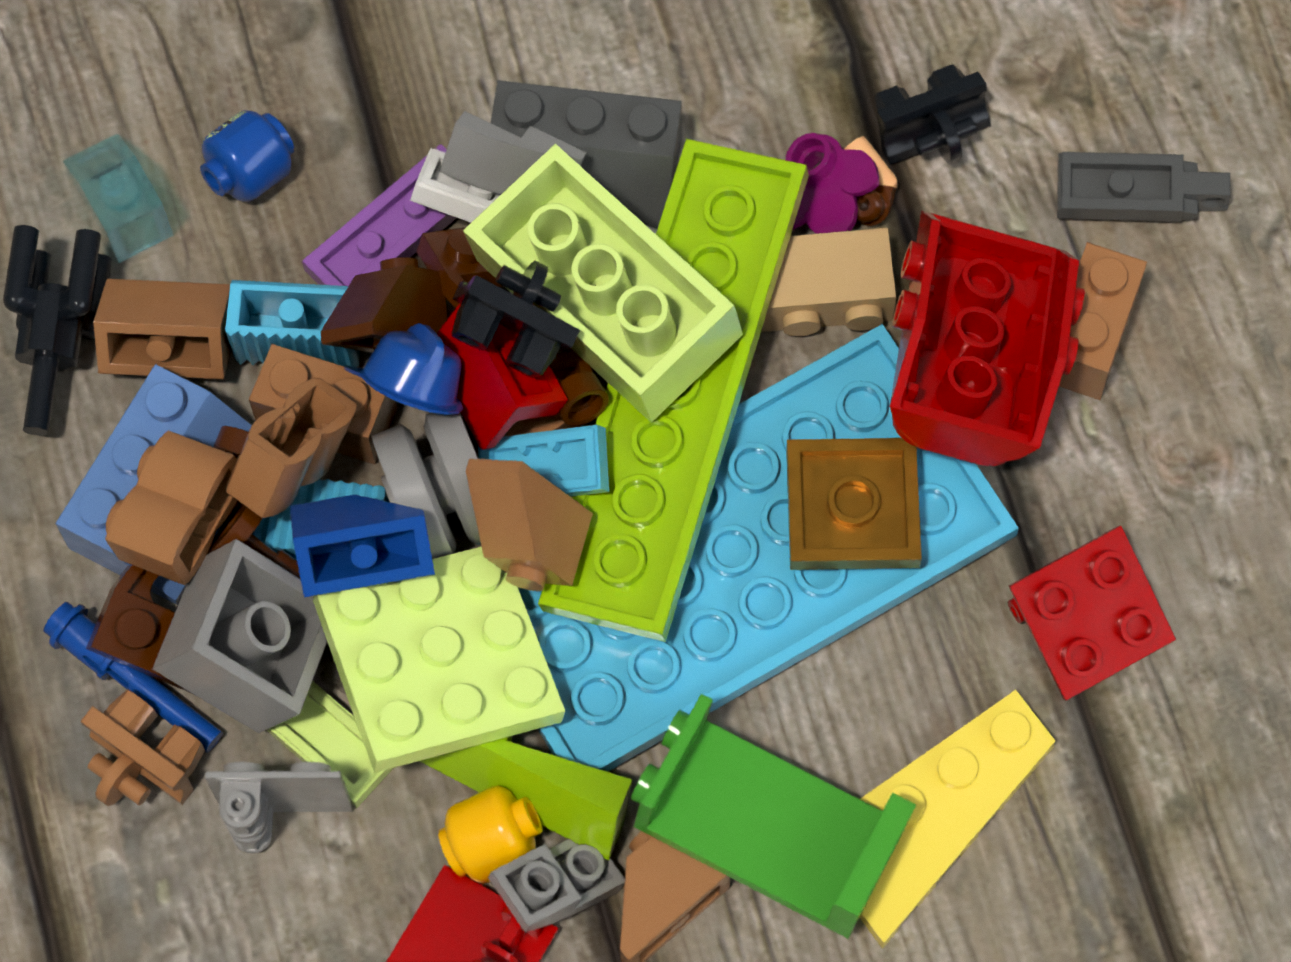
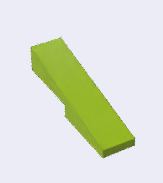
[420,736,632,860]

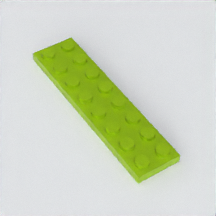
[538,139,809,642]

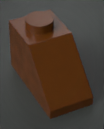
[321,257,447,352]

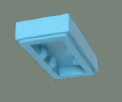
[478,425,609,497]

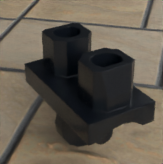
[875,64,990,165]
[451,260,580,378]

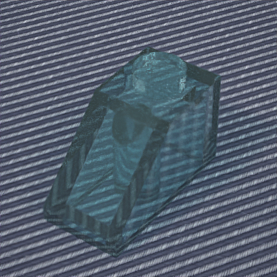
[63,134,174,263]

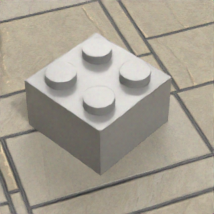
[153,539,327,733]

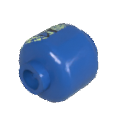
[200,110,294,202]

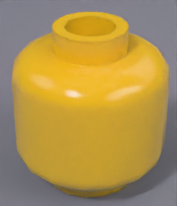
[438,785,542,884]

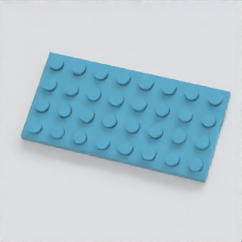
[518,324,1019,772]

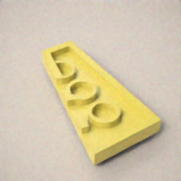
[859,690,1055,949]

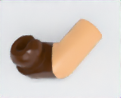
[844,136,897,226]

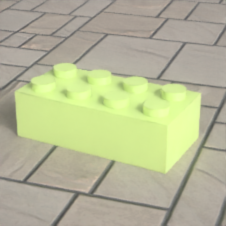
[463,144,743,423]

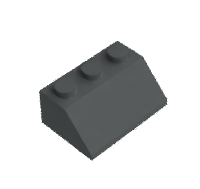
[490,80,682,229]

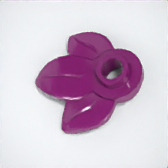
[785,133,880,234]

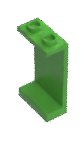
[631,694,916,939]

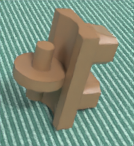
[80,689,205,806]

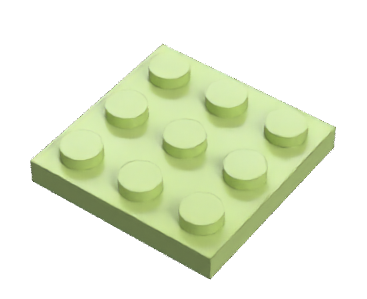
[313,546,565,773]

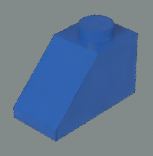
[290,494,435,597]

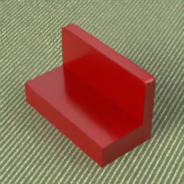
[437,303,568,450]

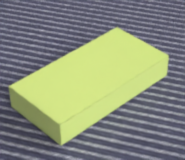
[266,681,395,808]

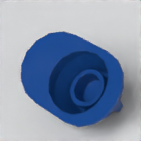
[344,323,463,415]

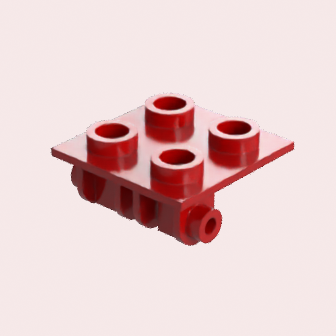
[1007,525,1176,701]
[386,864,559,962]

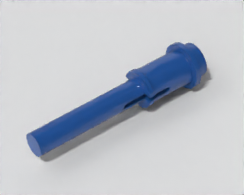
[43,602,223,753]

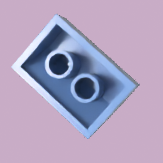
[55,364,252,605]

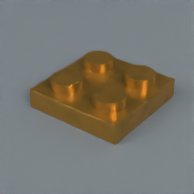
[786,438,922,570]

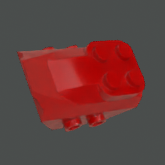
[890,210,1085,466]

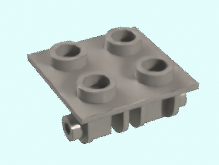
[205,762,353,854]

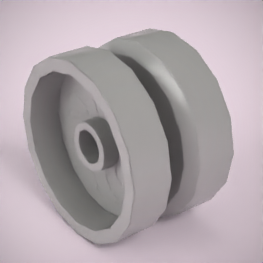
[372,412,481,559]

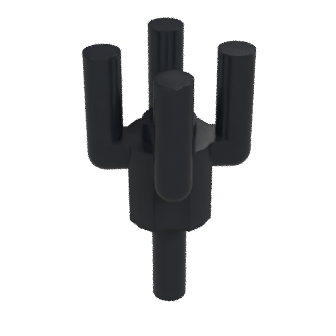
[3,225,112,436]

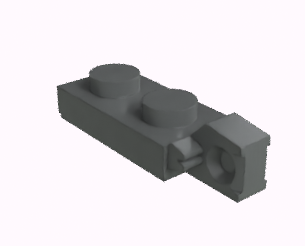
[1057,152,1231,221]

